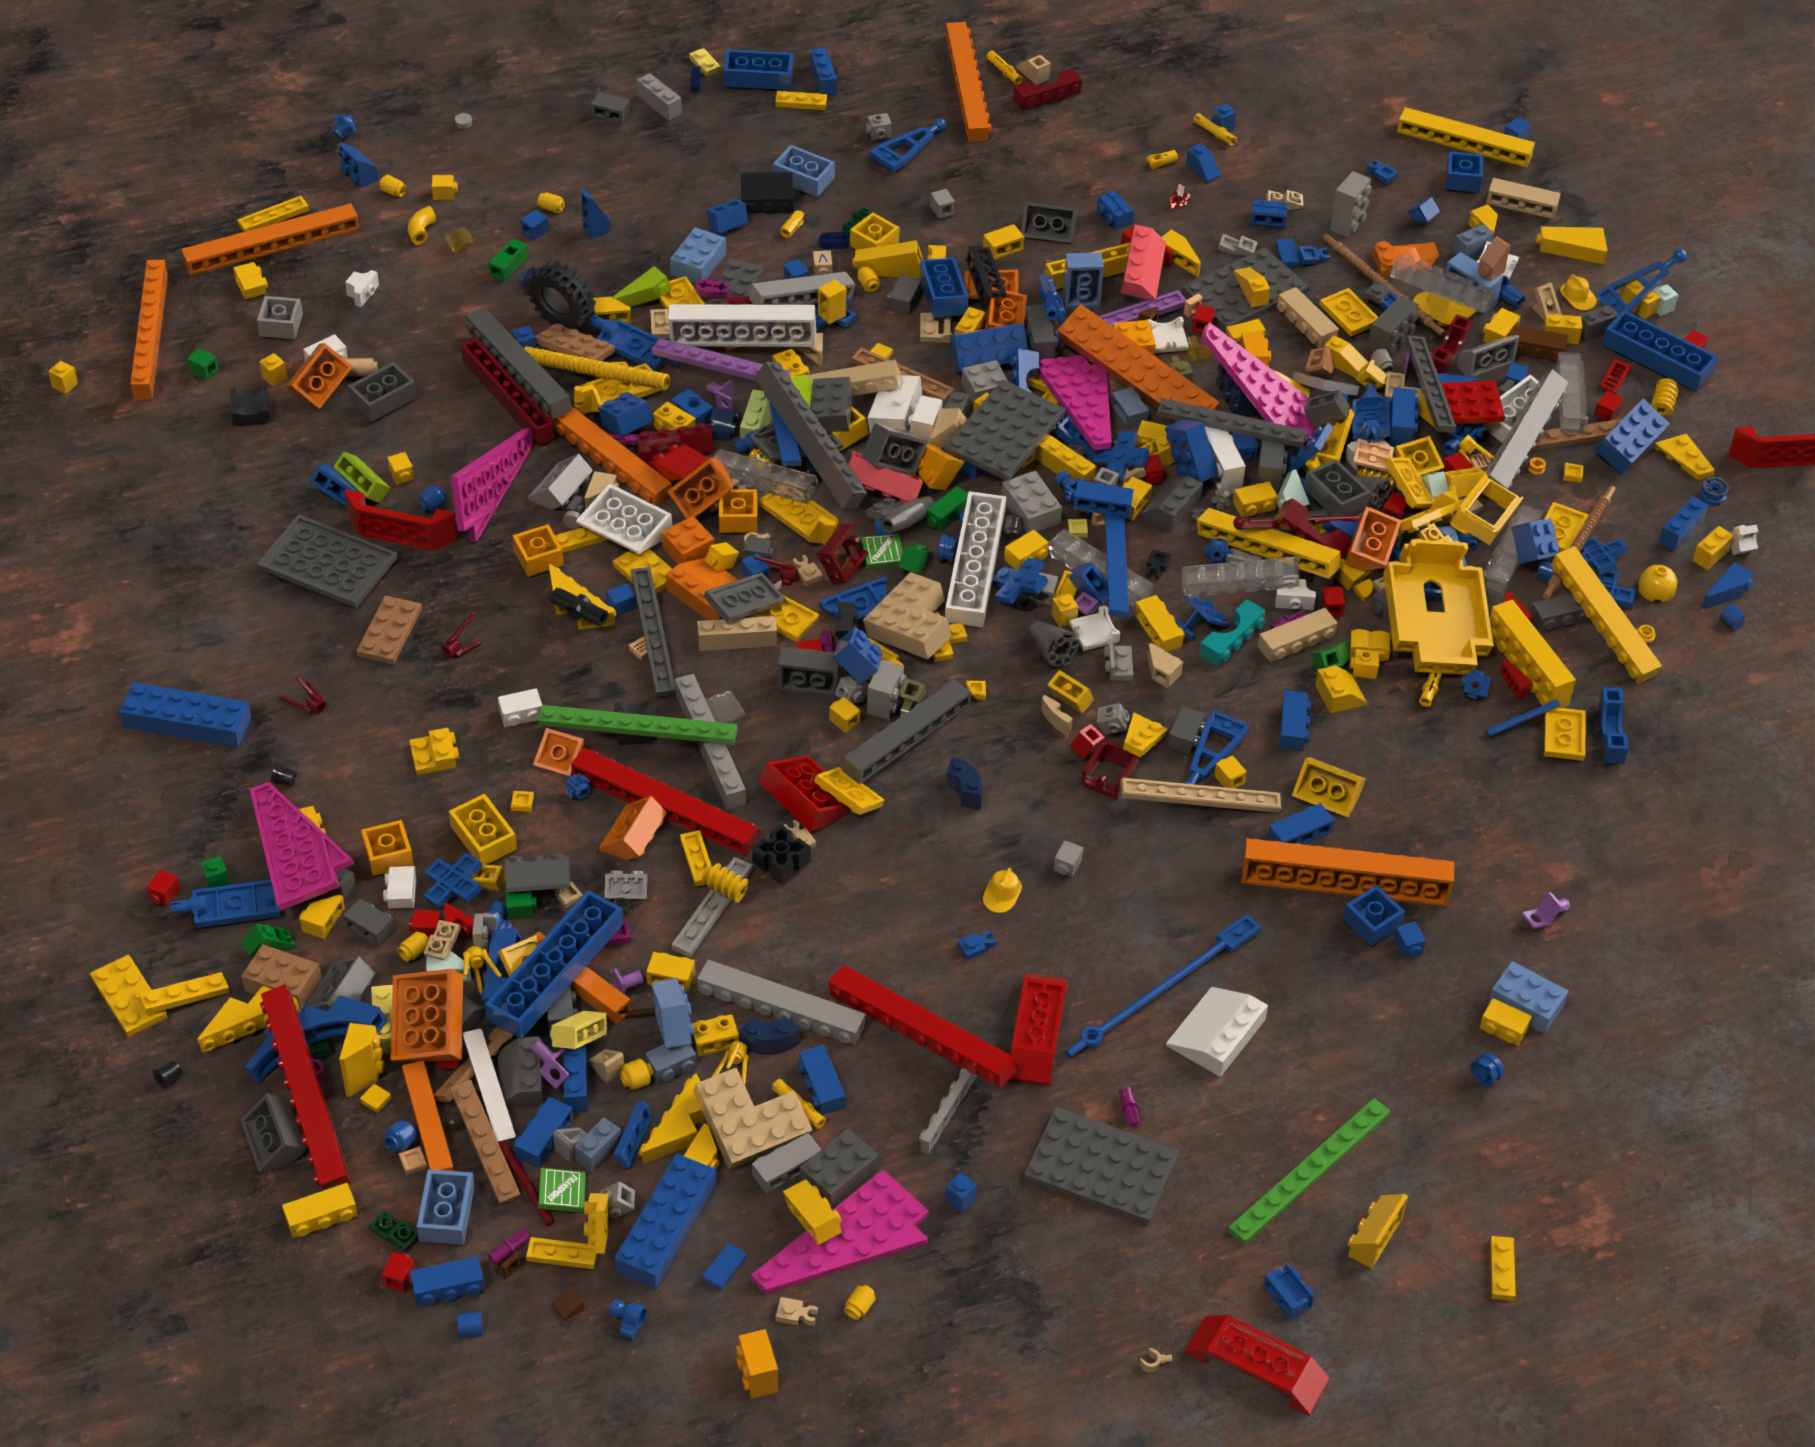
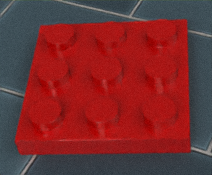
[1441,380,1505,424]

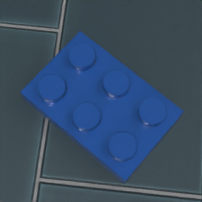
[1285,423,1333,474]

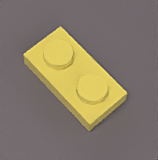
[689,48,721,77]

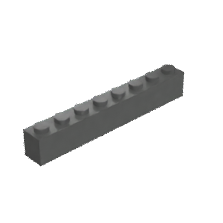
[842,680,971,784]

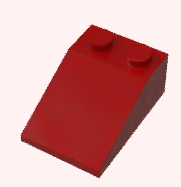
[647,443,710,481]

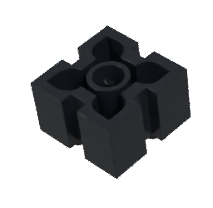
[752,824,811,885]

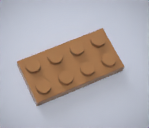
[535,324,615,361]
[356,595,422,665]

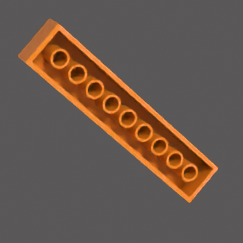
[1057,304,1221,422]
[1241,838,1454,907]

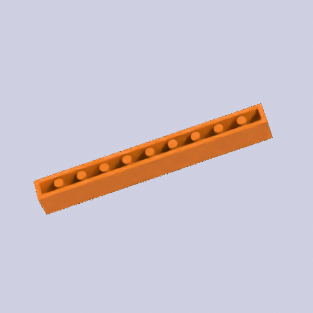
[946,22,992,142]
[181,203,360,275]
[130,260,168,400]
[531,398,672,507]

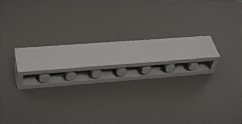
[1486,369,1568,490]
[675,674,746,810]
[697,960,865,1045]

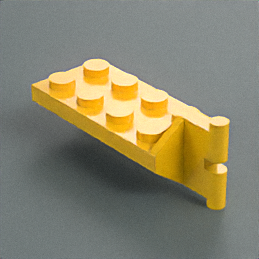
[573,363,662,414]
[1303,409,1354,473]
[758,482,839,554]
[1397,485,1461,536]

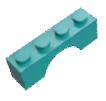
[1199,599,1266,667]

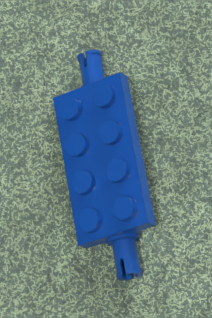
[1038,273,1067,325]
[588,315,683,372]
[1353,384,1391,443]
[171,879,281,928]

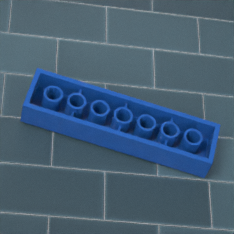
[485,890,624,1039]

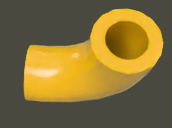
[407,206,436,245]

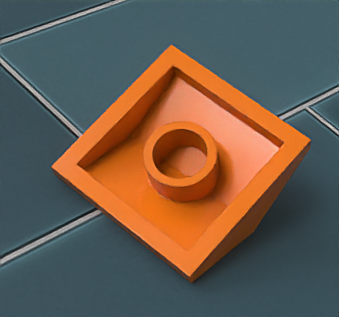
[533,728,584,777]

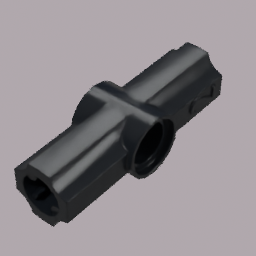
[550,588,608,626]

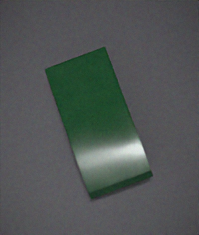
[842,207,876,234]
[369,1210,418,1251]

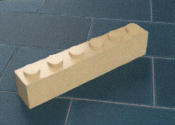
[807,360,900,396]

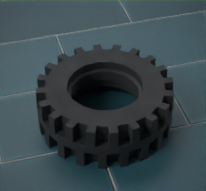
[526,260,596,329]

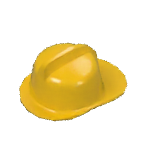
[1560,274,1597,311]
[983,868,1022,913]

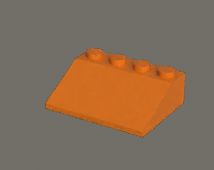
[665,557,738,620]
[391,969,463,1062]

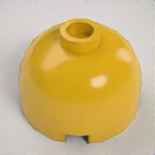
[1638,565,1678,602]

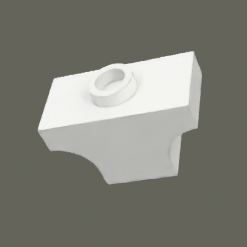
[345,270,379,307]
[1730,524,1758,556]
[1275,578,1316,610]

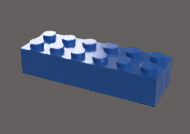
[1602,310,1719,392]
[119,682,251,747]
[614,1153,717,1289]

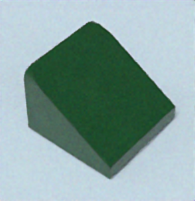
[308,1039,332,1060]

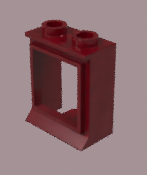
[816,524,869,583]
[1081,740,1139,800]

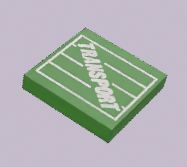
[861,533,903,569]
[538,1168,586,1213]

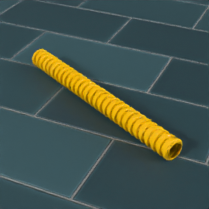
[524,346,670,390]

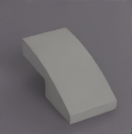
[1217,234,1258,256]

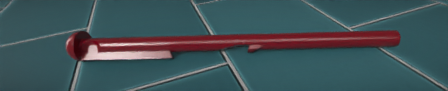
[1233,515,1361,530]
[475,1089,554,1226]

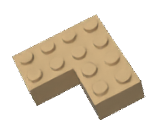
[863,572,952,659]
[693,1068,812,1170]

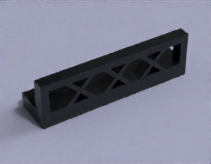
[965,246,1006,307]

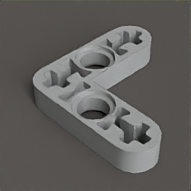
[1292,371,1360,395]

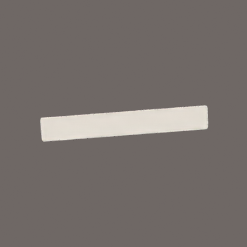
[463,1029,516,1141]

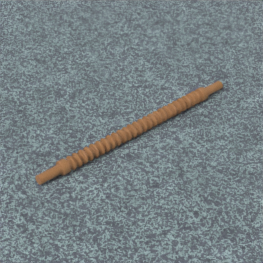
[1323,234,1446,337]
[1543,486,1616,599]

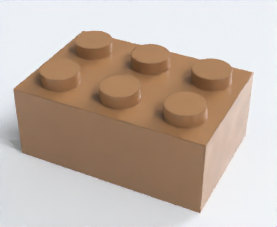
[241,944,322,1008]

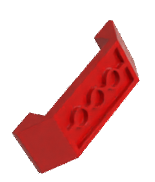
[1728,427,1815,468]
[345,489,458,551]
[1010,973,1069,1086]
[1184,1314,1330,1416]

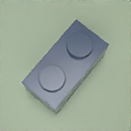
[1453,224,1494,258]
[1111,387,1149,430]
[645,1044,697,1084]
[574,1118,621,1173]

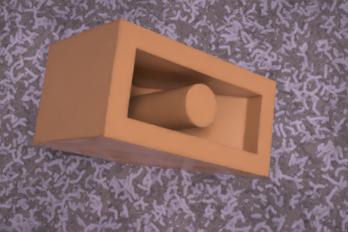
[1477,237,1510,281]
[1305,347,1334,377]

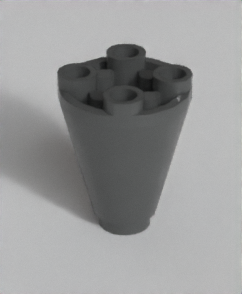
[1355,476,1394,512]
[1029,621,1080,667]

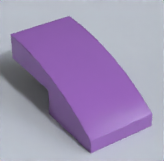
[1075,592,1103,616]

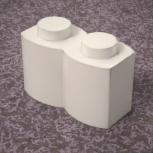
[383,866,416,909]

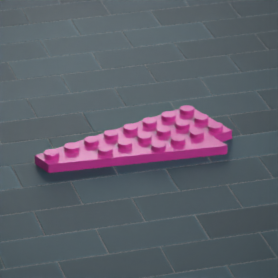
[1201,323,1315,448]
[1037,355,1112,450]
[450,428,533,542]
[250,782,354,911]
[751,1170,929,1294]

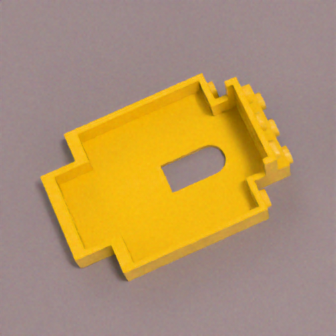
[1383,539,1494,675]

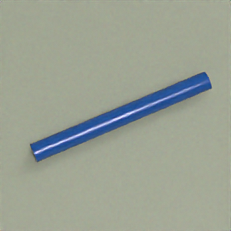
[1486,699,1560,737]

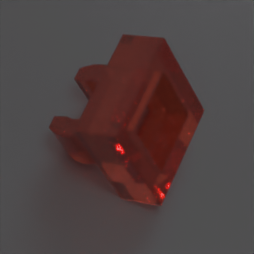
[1170,184,1191,209]

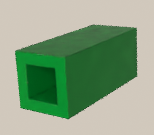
[488,238,528,282]
[926,486,968,532]

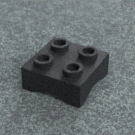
[230,385,270,425]
[835,601,858,649]
[614,700,657,744]

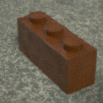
[1512,325,1568,362]

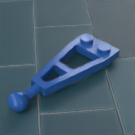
[869,118,947,172]
[1595,249,1687,315]
[1183,710,1250,785]

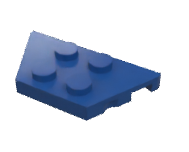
[819,577,887,624]

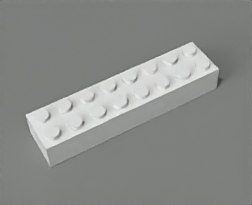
[668,304,816,347]
[945,491,1006,628]

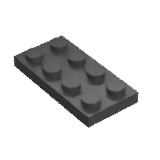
[707,259,763,305]
[704,572,786,623]

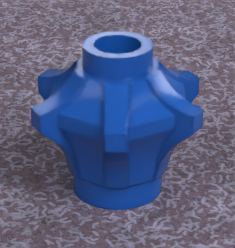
[331,113,358,139]
[1203,538,1233,565]

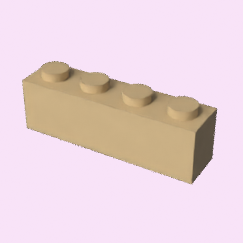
[1486,178,1561,219]
[1277,287,1339,348]
[1258,608,1338,662]
[697,616,777,651]

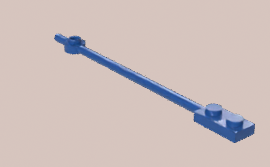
[1065,914,1261,1058]

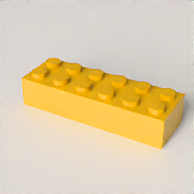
[1490,599,1576,708]

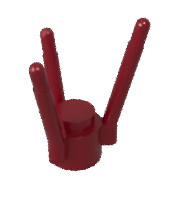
[753,556,796,585]
[441,612,482,658]
[279,676,327,714]

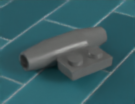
[866,496,935,533]

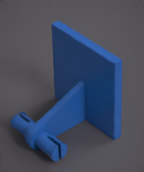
[1175,595,1230,641]

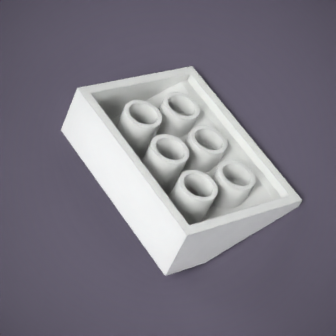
[576,484,673,554]
[1166,987,1268,1077]

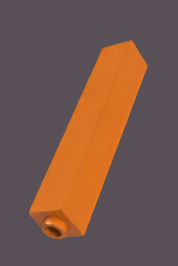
[529,932,631,1025]
[402,1060,454,1171]

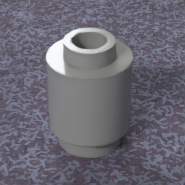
[1371,349,1395,374]

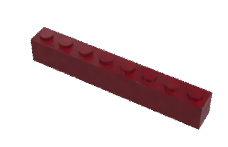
[461,338,554,446]

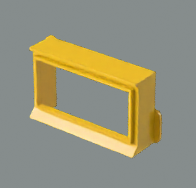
[1450,473,1523,545]

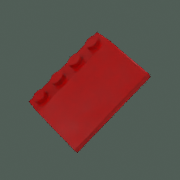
[758,755,851,831]

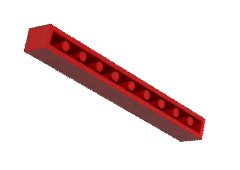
[571,748,758,857]
[828,965,1016,1088]
[260,984,351,1190]

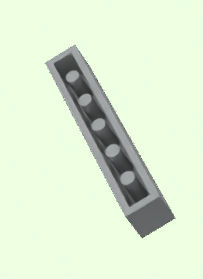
[749,272,855,305]

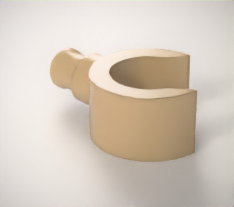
[744,532,770,547]
[1139,1348,1172,1372]

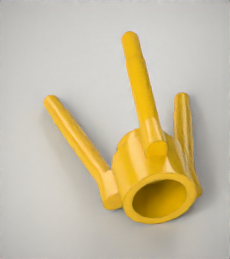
[1458,435,1494,468]
[463,946,501,996]
[712,1041,749,1085]

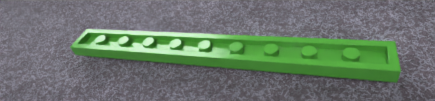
[538,705,738,745]
[1228,1098,1391,1246]

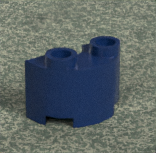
[710,408,741,441]

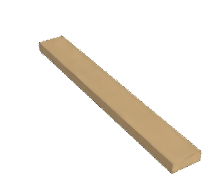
[1120,778,1282,813]

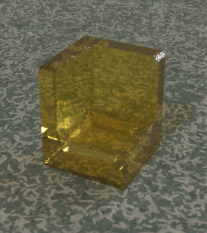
[444,227,474,252]
[1187,335,1213,361]

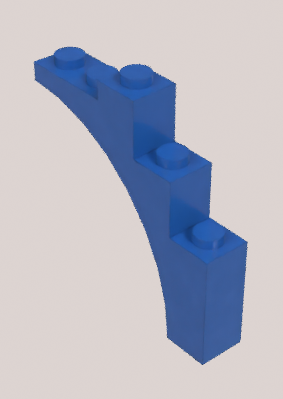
[245,995,387,1082]

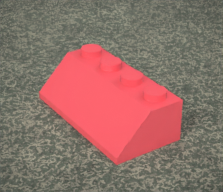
[1121,224,1166,301]
[848,450,923,503]

